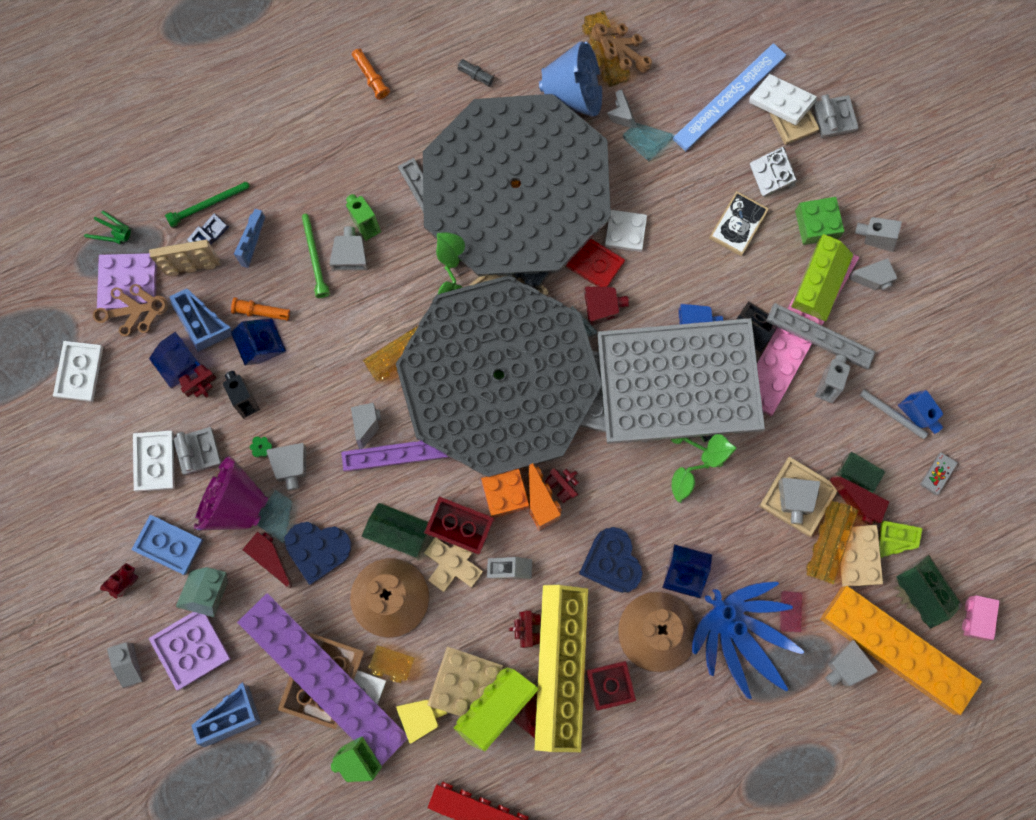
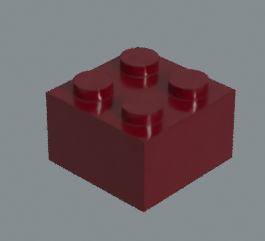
[586,661,636,711]

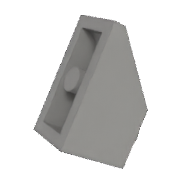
[849,258,897,290]
[351,403,381,449]
[487,557,532,580]
[107,642,143,688]

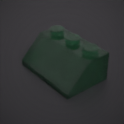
[361,503,428,560]
[896,555,963,629]

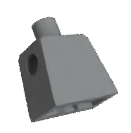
[855,217,902,252]
[330,226,368,271]
[815,355,850,403]
[266,443,306,491]
[779,478,820,525]
[825,640,877,687]

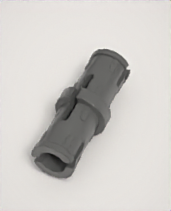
[457,59,494,87]

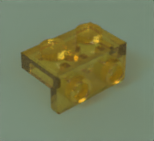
[368,645,415,683]

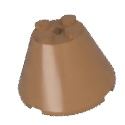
[350,558,429,638]
[618,592,697,672]

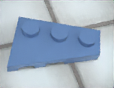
[234,209,265,268]

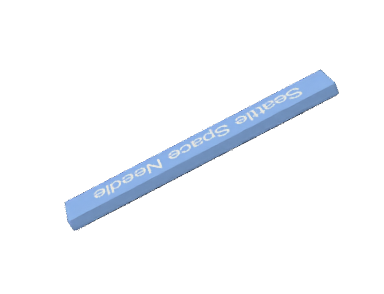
[673,43,786,152]

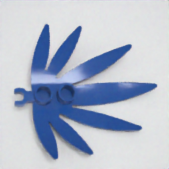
[692,582,804,699]

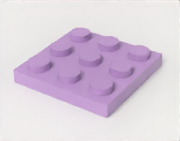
[97,253,157,310]
[148,612,231,691]

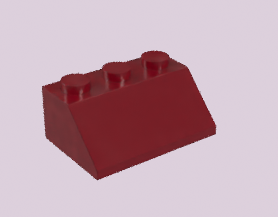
[424,496,495,555]

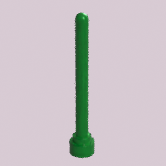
[165,182,250,228]

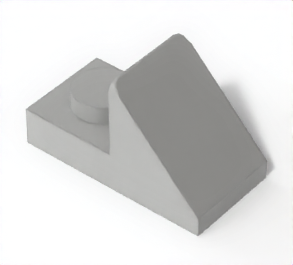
[607,89,637,129]

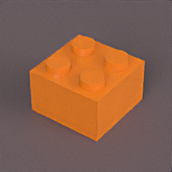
[481,469,529,518]

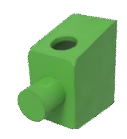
[346,194,381,241]
[331,736,382,782]

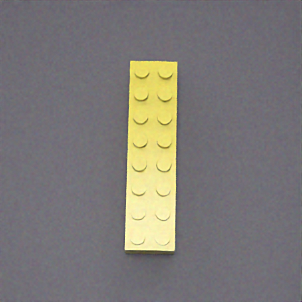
[535,585,588,752]

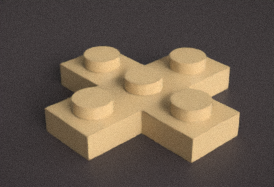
[424,538,483,592]

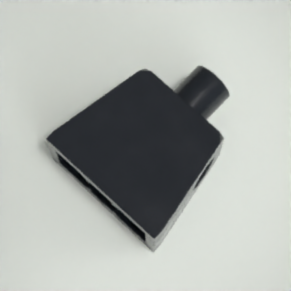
[223,371,260,419]

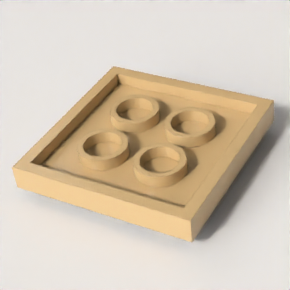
[149,240,221,276]
[759,457,837,537]
[427,647,503,716]

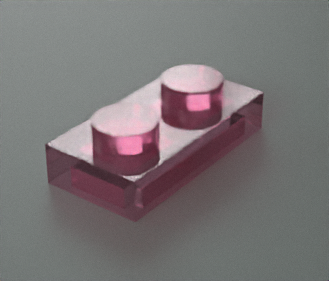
[780,591,802,633]

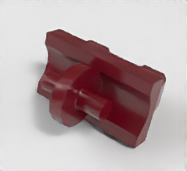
[179,364,217,398]
[545,468,579,503]
[100,563,139,599]
[509,610,541,648]

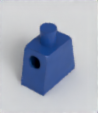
[678,304,723,324]
[898,390,943,434]

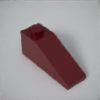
[830,477,889,525]
[242,531,293,588]

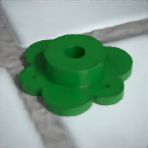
[249,436,272,458]

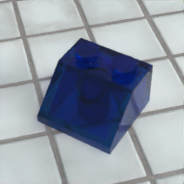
[231,318,286,366]
[149,332,201,389]
[662,544,712,598]

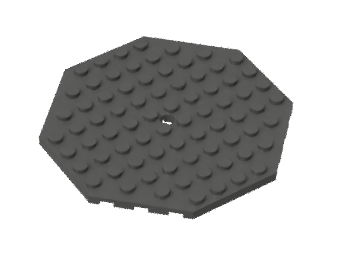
[423,94,611,277]
[396,275,602,477]

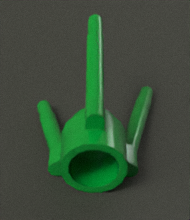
[84,211,131,244]

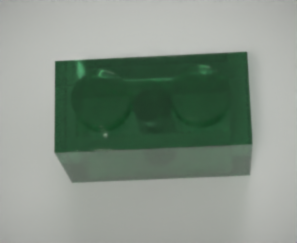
[836,451,886,492]

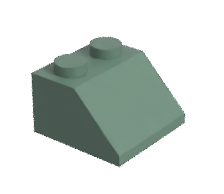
[176,567,228,617]

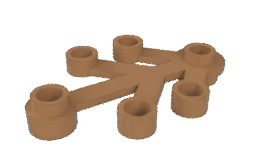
[591,23,652,73]
[93,284,168,336]

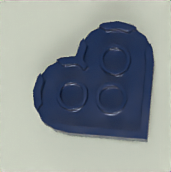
[284,522,352,586]
[579,527,643,593]

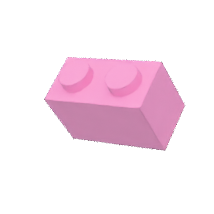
[962,595,999,641]

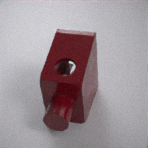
[584,286,629,326]

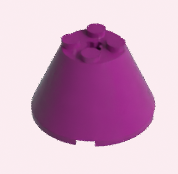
[194,456,268,531]

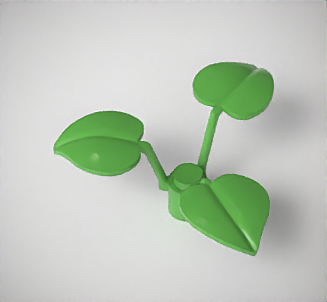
[436,232,465,295]
[671,434,737,503]

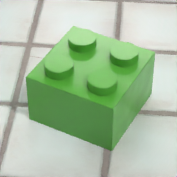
[795,197,845,245]

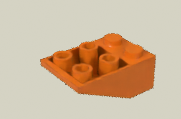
[529,463,562,531]

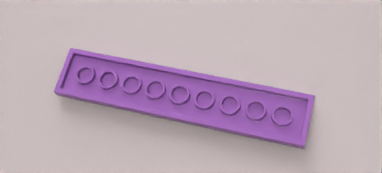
[237,593,408,766]

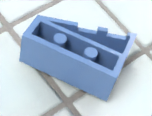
[169,289,232,352]
[191,682,261,748]

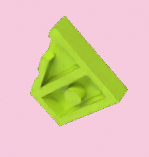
[878,521,922,558]

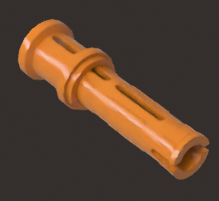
[351,48,390,100]
[231,297,290,321]

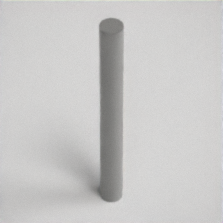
[860,389,928,439]

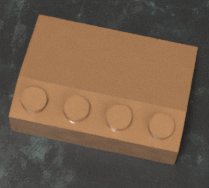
[278,631,364,729]

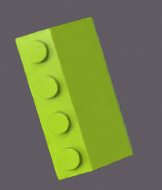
[791,234,853,322]
[453,667,538,752]

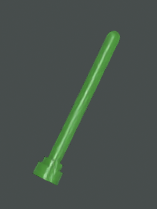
[302,214,330,298]

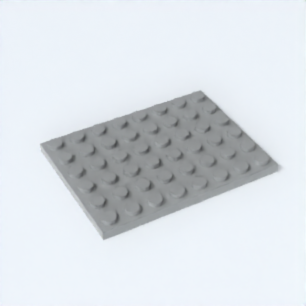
[597,318,765,444]

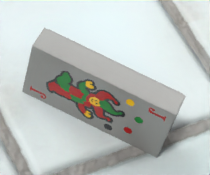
[919,453,957,495]

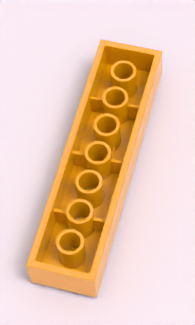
[820,586,982,715]

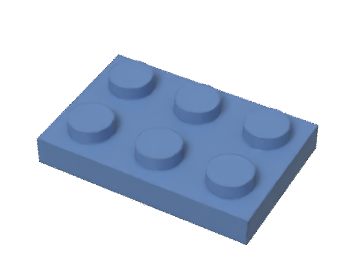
[131,515,204,575]

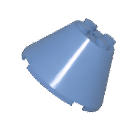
[539,41,602,117]

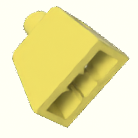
[396,699,447,744]

